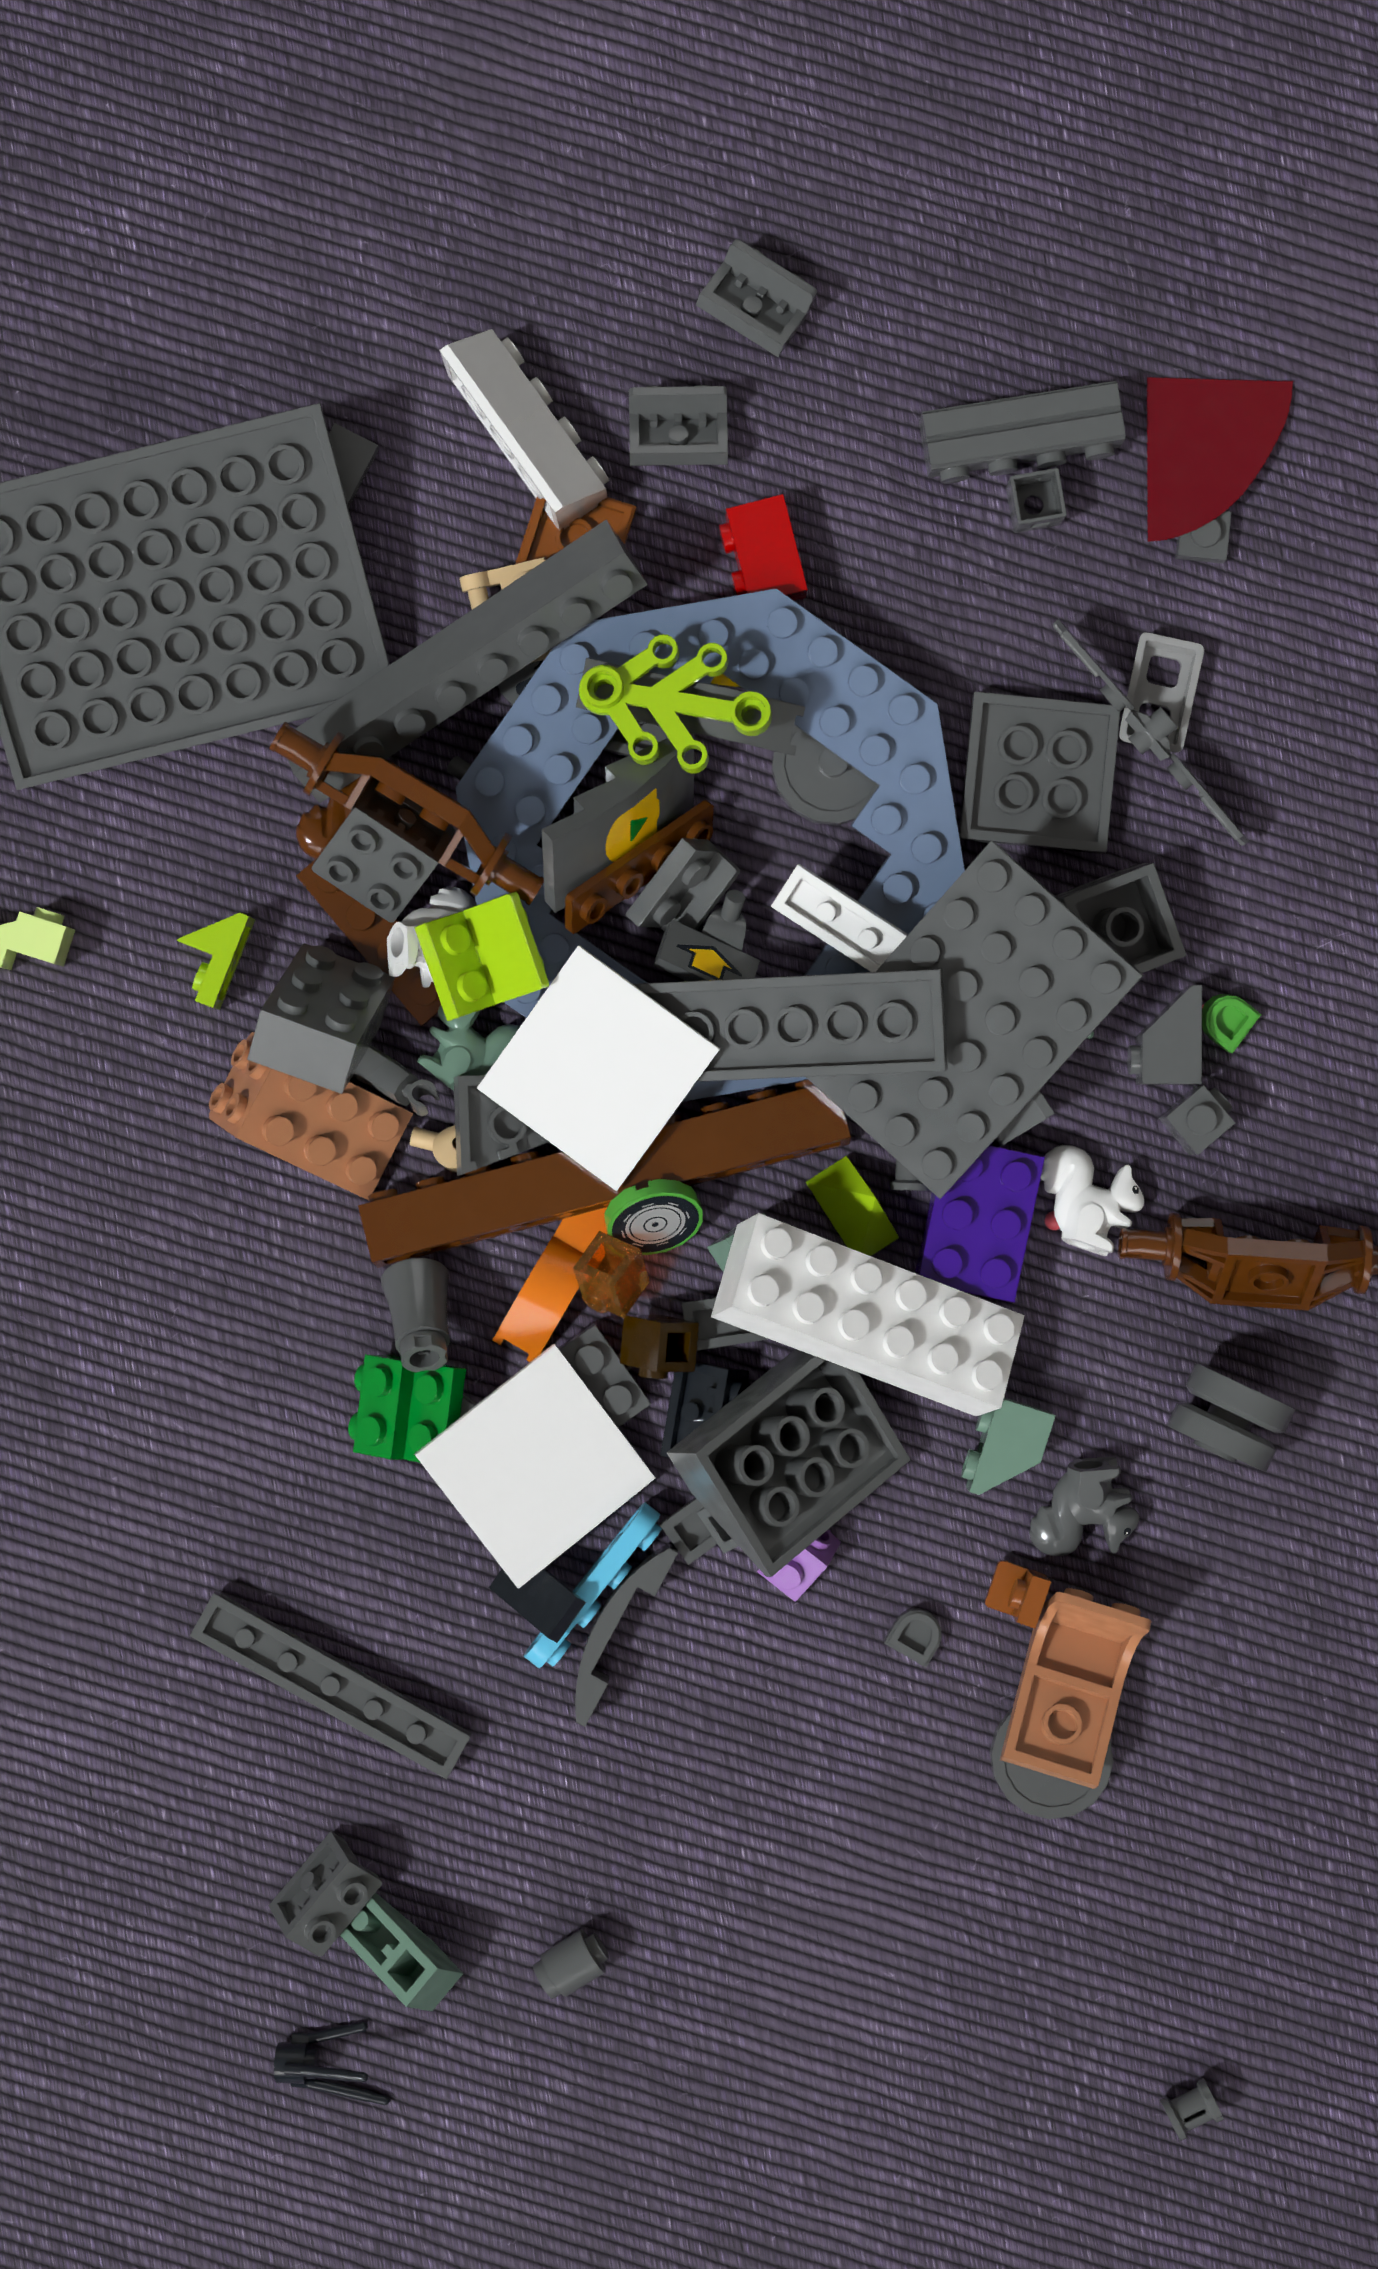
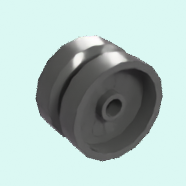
[1167,1363,1295,1472]

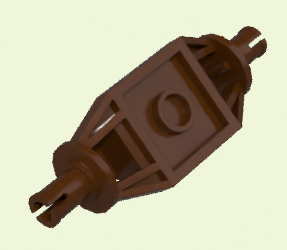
[269,722,544,906]
[1118,1212,1378,1311]

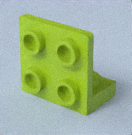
[414,892,549,1021]

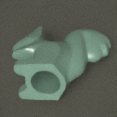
[417,1005,520,1091]

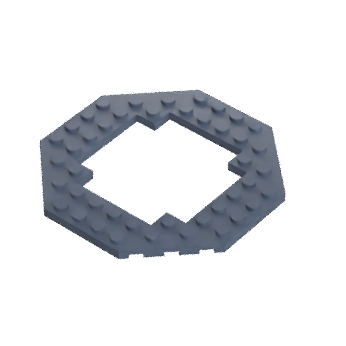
[455,589,965,1102]

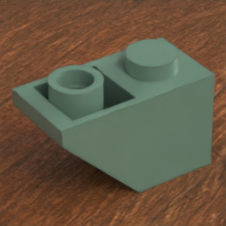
[961,1397,1055,1495]

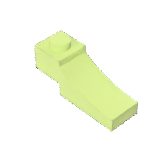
[0,907,75,970]

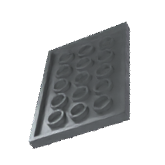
[806,841,1144,1199]

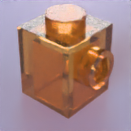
[573,1231,650,1318]

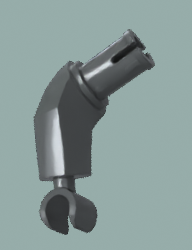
[351,1045,440,1116]

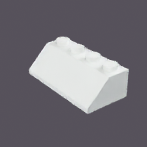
[440,329,609,530]

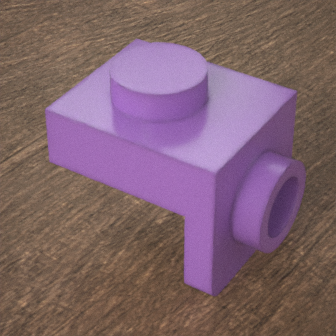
[757,1529,840,1602]

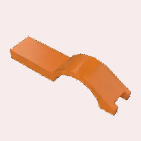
[492,1207,608,1362]

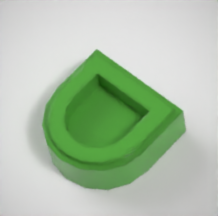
[1202,994,1261,1053]

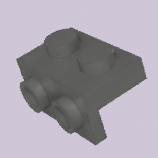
[696,239,817,357]
[629,385,728,466]

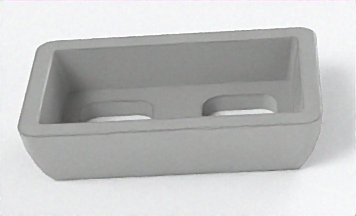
[1119,632,1204,752]

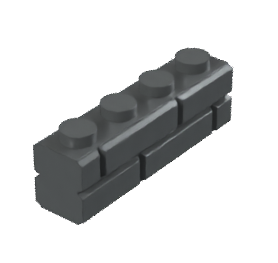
[919,381,1126,484]

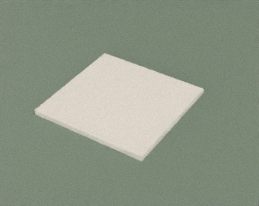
[477,945,720,1191]
[414,1344,655,1589]

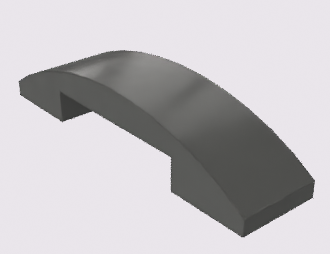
[575,1542,678,1727]

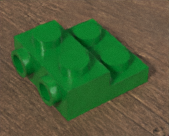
[348,1354,466,1463]

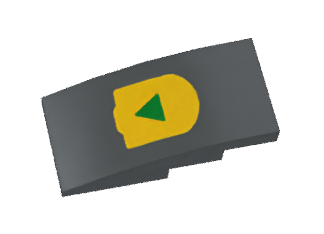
[542,732,694,913]

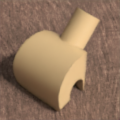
[410,1125,457,1173]

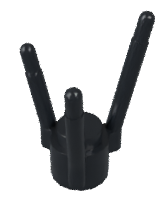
[274,2022,390,2105]

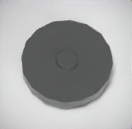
[771,725,879,826]
[990,1708,1114,1820]

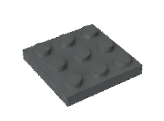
[959,692,1120,854]

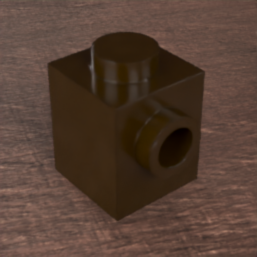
[620,1315,699,1379]

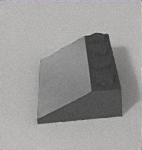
[667,1349,910,1577]

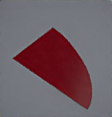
[1147,377,1293,542]

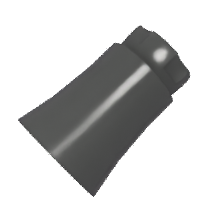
[381,1258,450,1372]

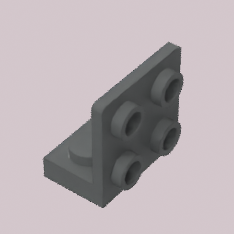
[312,777,456,922]

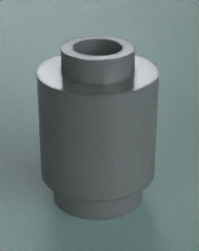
[533,1929,609,1999]

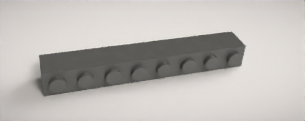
[288,519,648,803]

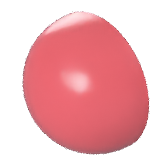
[1045,1211,1060,1230]

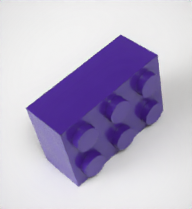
[915,1146,1045,1303]

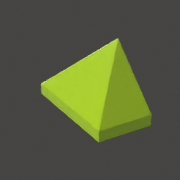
[805,1156,899,1256]

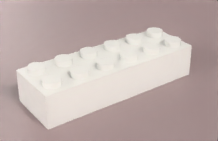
[711,1213,1025,1416]

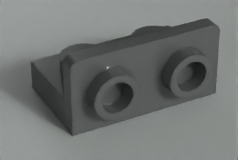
[625,838,740,931]
[269,1831,382,1957]

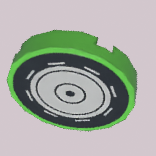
[604,1179,703,1255]

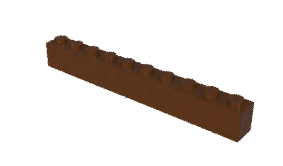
[358,1079,851,1268]

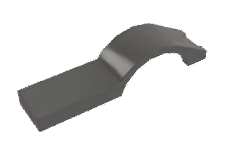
[576,658,805,756]

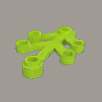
[579,634,772,774]

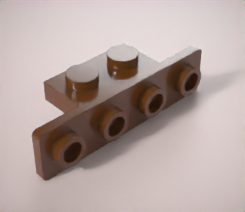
[565,800,714,934]

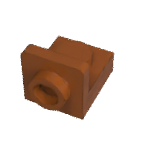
[984,1560,1051,1629]

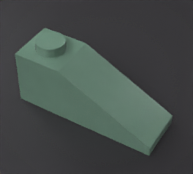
[340,1893,463,2011]

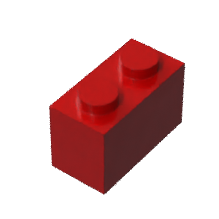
[719,494,808,601]

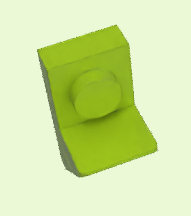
[177,913,255,1010]

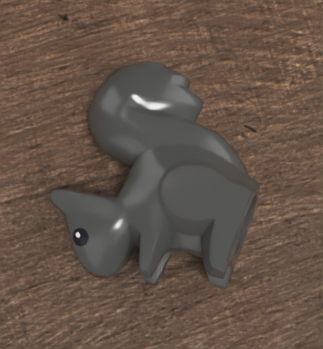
[1029,1457,1139,1556]

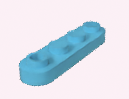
[524,1502,662,1669]

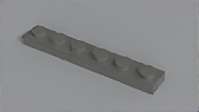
[190,1591,472,1780]

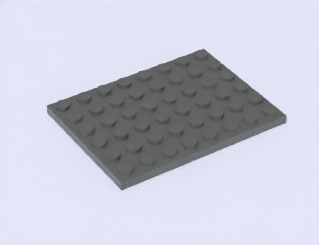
[0,403,390,790]

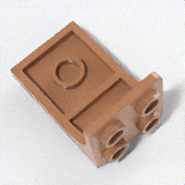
[209,1032,413,1200]
[1000,1588,1152,1789]

